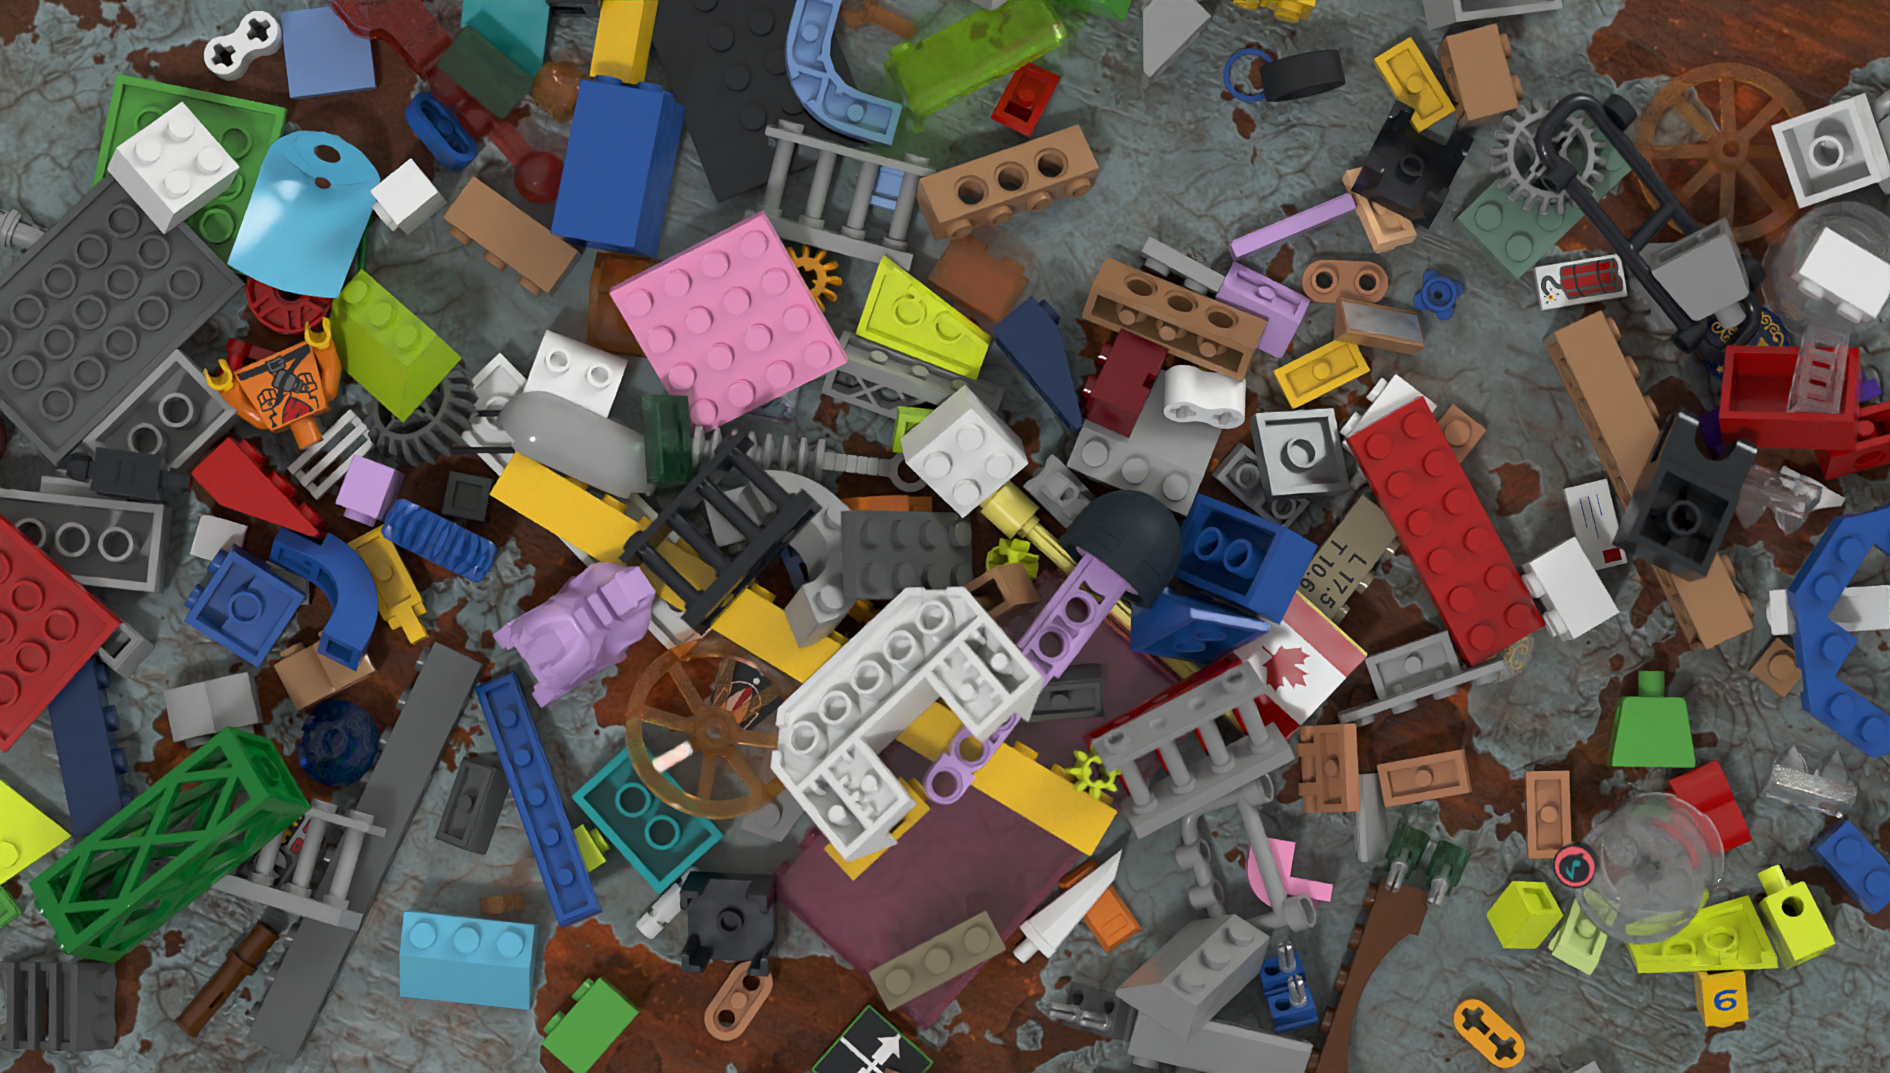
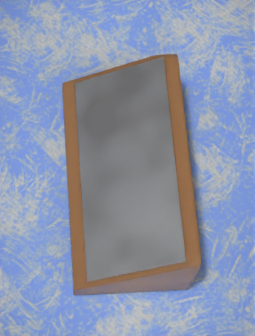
[1334,297,1425,355]

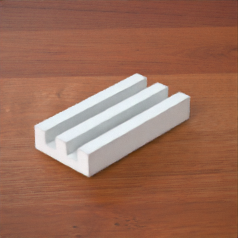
[287,409,376,501]

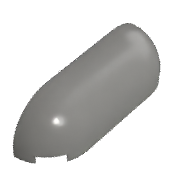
[496,391,663,499]

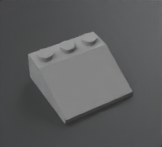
[1066,369,1222,519]

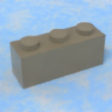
[869,908,1006,1011]

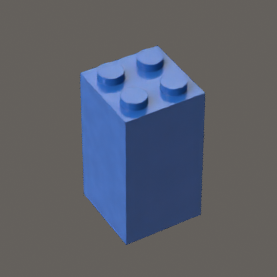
[550,75,686,260]

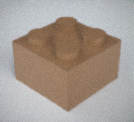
[1436,24,1523,132]

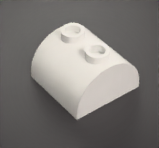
[523,329,628,418]

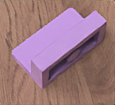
[1215,261,1311,358]

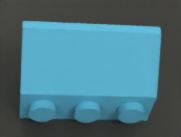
[399,910,539,1010]

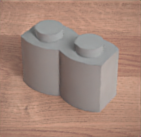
[163,672,264,749]

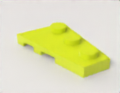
[855,255,992,381]
[0,778,74,885]
[1623,895,1778,973]

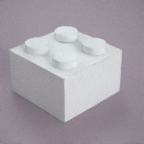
[1771,93,1890,208]
[107,102,239,234]
[900,385,1028,518]
[1519,537,1620,641]

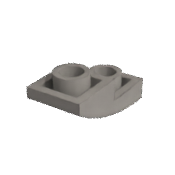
[1211,442,1310,528]

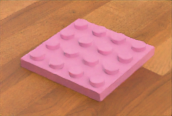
[609,210,848,436]

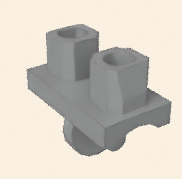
[1023,454,1096,529]

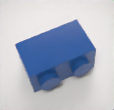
[1807,819,1890,914]

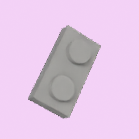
[1139,236,1226,297]

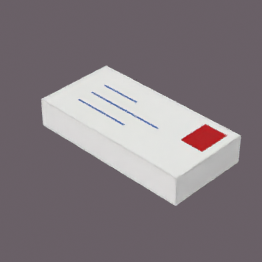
[1563,479,1627,571]

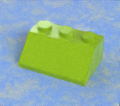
[329,269,462,423]

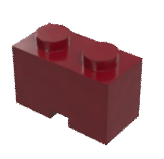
[1080,329,1168,438]

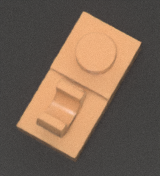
[1342,167,1417,253]

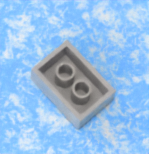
[83,349,242,504]

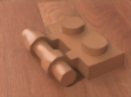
[1296,724,1360,813]

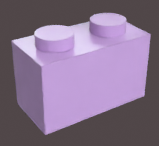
[335,454,405,527]

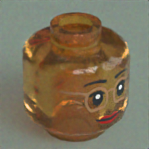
[531,60,593,124]

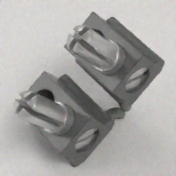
[1045,982,1137,1042]

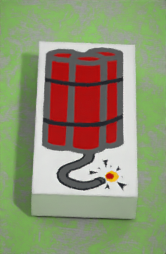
[1533,254,1628,311]

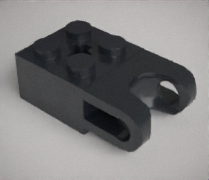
[1612,406,1758,582]

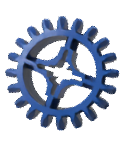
[381,499,498,582]

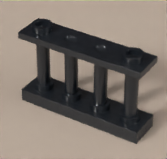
[619,430,823,636]

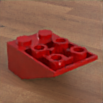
[190,437,328,540]

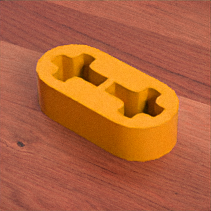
[1451,998,1525,1068]

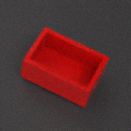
[1719,345,1862,451]

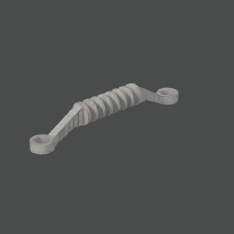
[607,417,927,492]

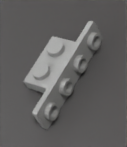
[1338,629,1506,728]

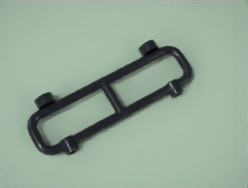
[1534,92,1766,364]

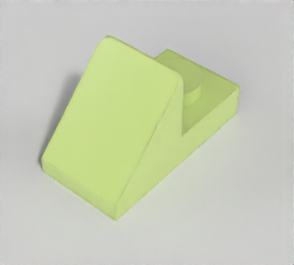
[1548,888,1617,975]

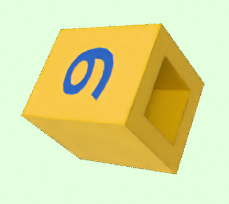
[1693,970,1749,1027]

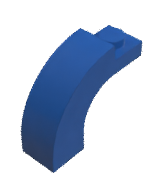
[269,527,378,671]

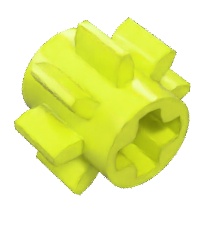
[985,538,1039,581]
[1066,744,1121,799]

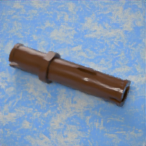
[175,920,280,1038]

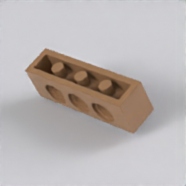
[916,124,1099,241]
[1081,257,1268,382]

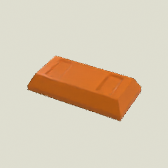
[1057,858,1142,954]

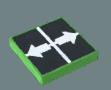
[811,1004,934,1073]

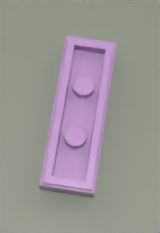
[1228,193,1357,262]

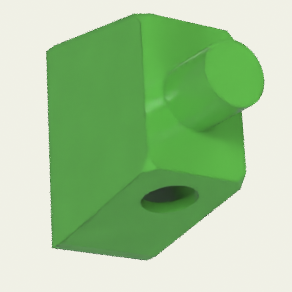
[1606,671,1695,768]

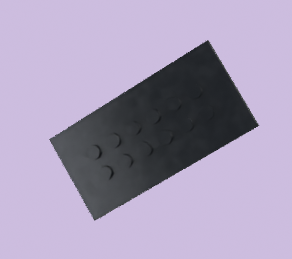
[652,0,870,204]

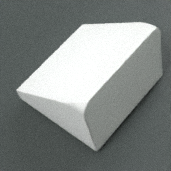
[190,513,249,561]

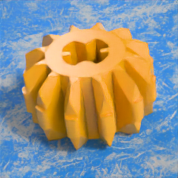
[786,244,842,313]

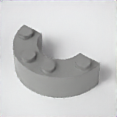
[738,470,857,649]

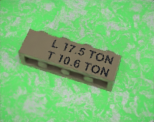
[1297,494,1401,625]

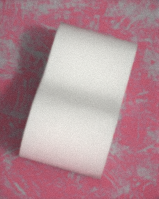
[204,11,283,81]
[1164,365,1246,429]

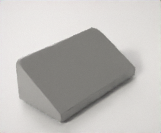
[1352,773,1388,862]

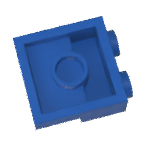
[184,543,306,667]

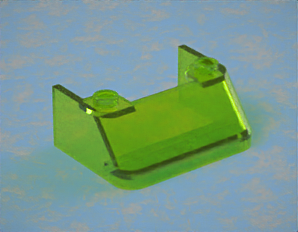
[883,0,1071,134]

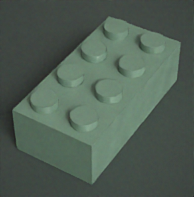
[1451,110,1632,285]

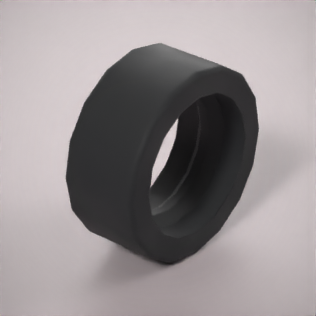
[1259,49,1346,102]

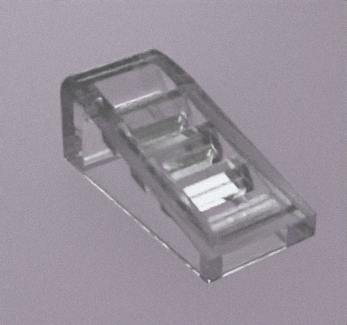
[1787,323,1851,414]

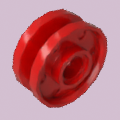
[245,276,342,337]

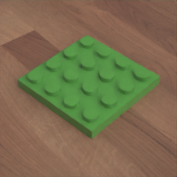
[92,74,288,277]

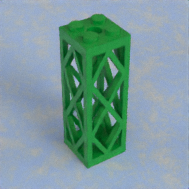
[28,726,311,964]

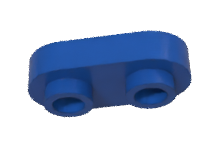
[405,92,478,171]

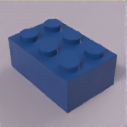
[1173,493,1318,625]

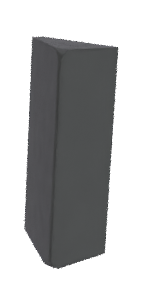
[1018,663,1104,723]
[435,756,509,855]

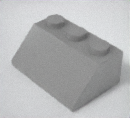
[1115,914,1270,1042]

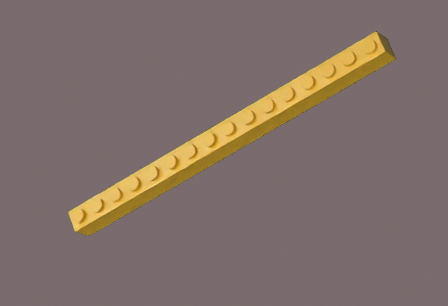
[489,451,1118,857]

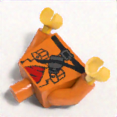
[203,317,342,450]

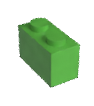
[541,976,641,1073]

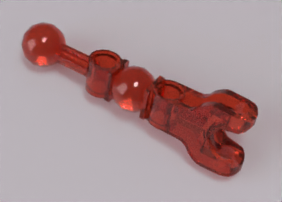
[328,0,564,204]

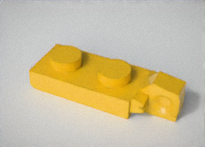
[347,524,429,645]

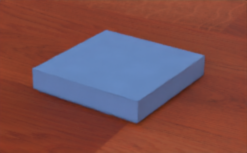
[280,2,377,100]

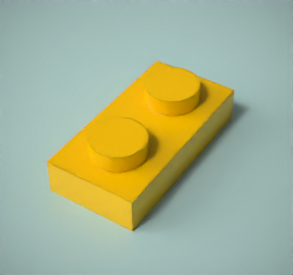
[1373,37,1456,133]
[1272,340,1370,411]

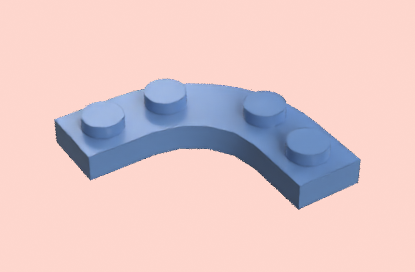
[784,0,903,149]

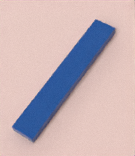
[474,671,603,928]

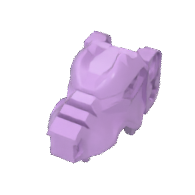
[493,562,655,708]

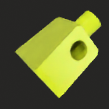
[1757,864,1836,970]

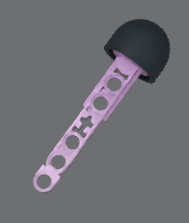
[922,490,1183,804]

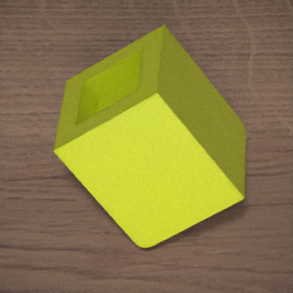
[1487,881,1564,949]

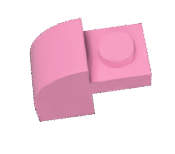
[1245,837,1333,908]

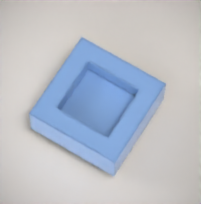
[869,165,904,212]

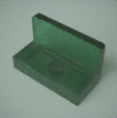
[436,24,535,119]
[642,395,693,489]

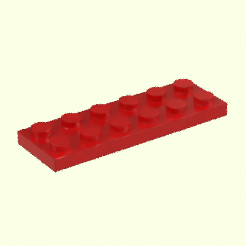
[1344,396,1546,667]

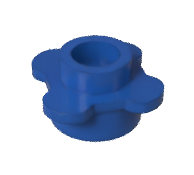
[1413,270,1463,320]

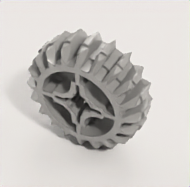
[1488,97,1608,216]

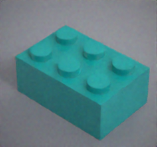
[571,738,726,894]

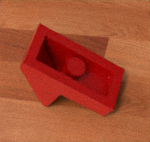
[990,59,1061,138]

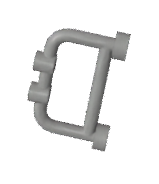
[1175,773,1316,933]

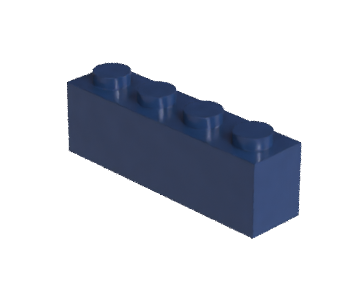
[48,655,135,837]

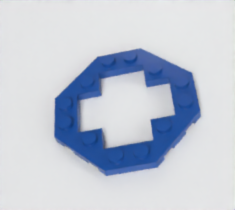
[1787,503,1890,758]

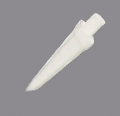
[1013,849,1122,963]

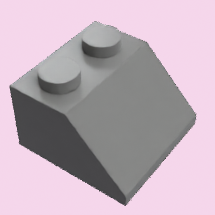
[1139,0,1211,90]

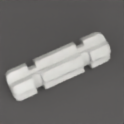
[636,866,701,939]

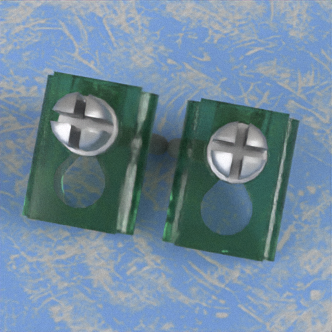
[1384,824,1471,909]

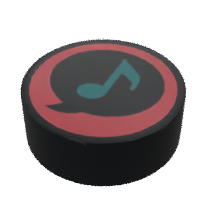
[1553,842,1600,888]

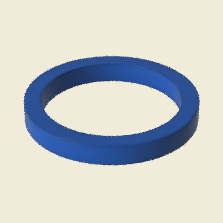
[1223,48,1273,103]

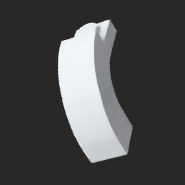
[1766,585,1890,635]

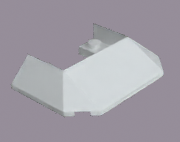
[770,587,1045,862]

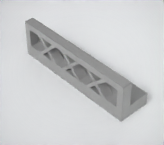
[821,330,1006,419]

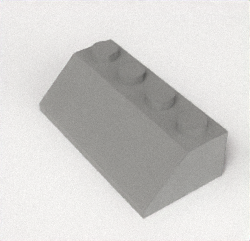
[1125,1010,1313,1073]

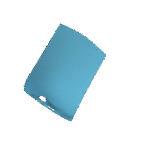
[227,131,381,298]

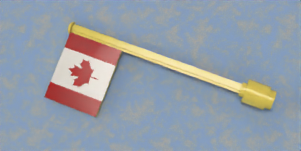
[979,480,1368,740]

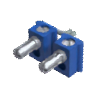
[1258,940,1319,1034]

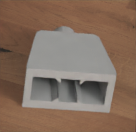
[1651,217,1750,329]

